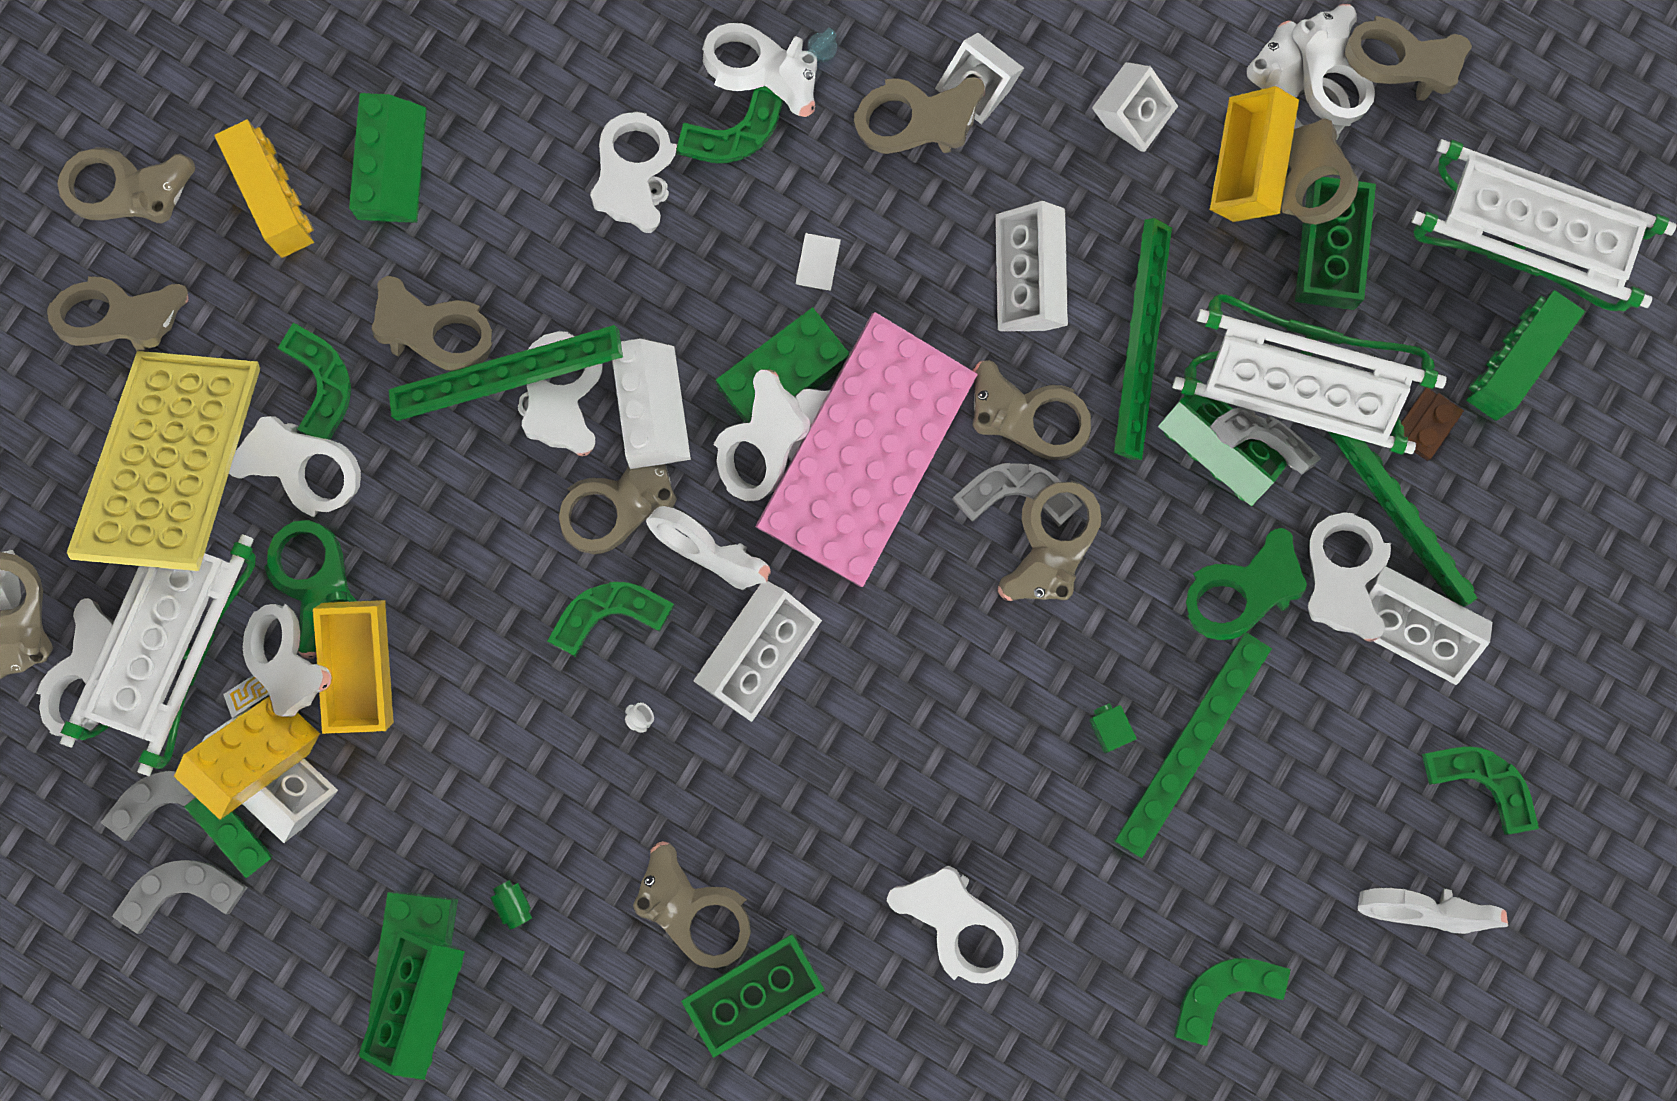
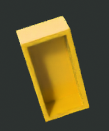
[1210,86,1299,222]
[214,119,314,258]
[313,600,394,734]
[174,696,320,820]

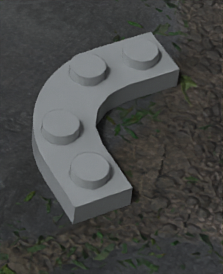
[1210,408,1321,475]
[952,463,1082,527]
[101,771,195,841]
[112,860,248,934]

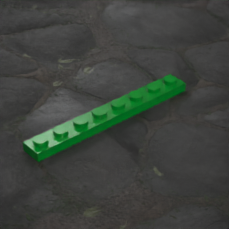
[1114,218,1172,460]
[388,325,623,421]
[1328,431,1478,607]
[1114,632,1272,858]

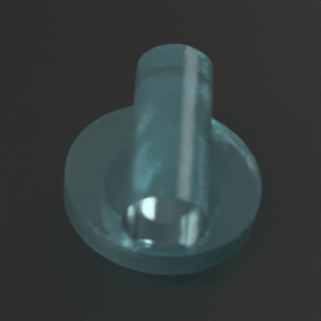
[808,28,837,62]

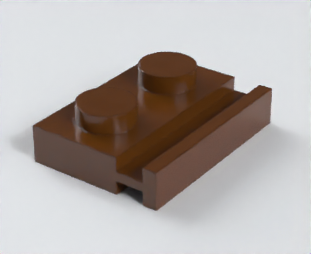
[1391,387,1464,461]

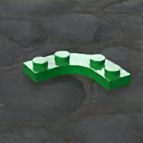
[676,86,784,163]
[278,323,351,440]
[547,582,675,657]
[1422,747,1539,835]
[1174,958,1291,1046]

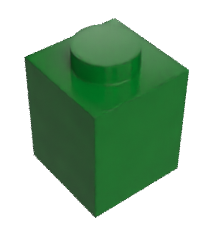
[1089,703,1137,753]

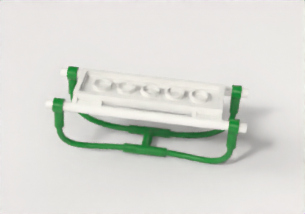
[1411,139,1677,311]
[1172,294,1447,455]
[60,534,256,777]

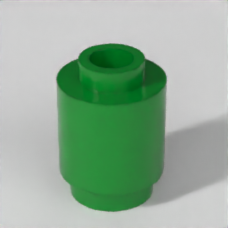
[490,880,532,930]

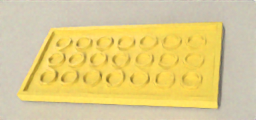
[67,351,260,571]

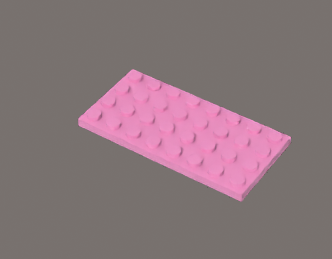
[755,312,978,587]

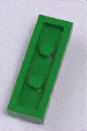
[184,797,273,878]

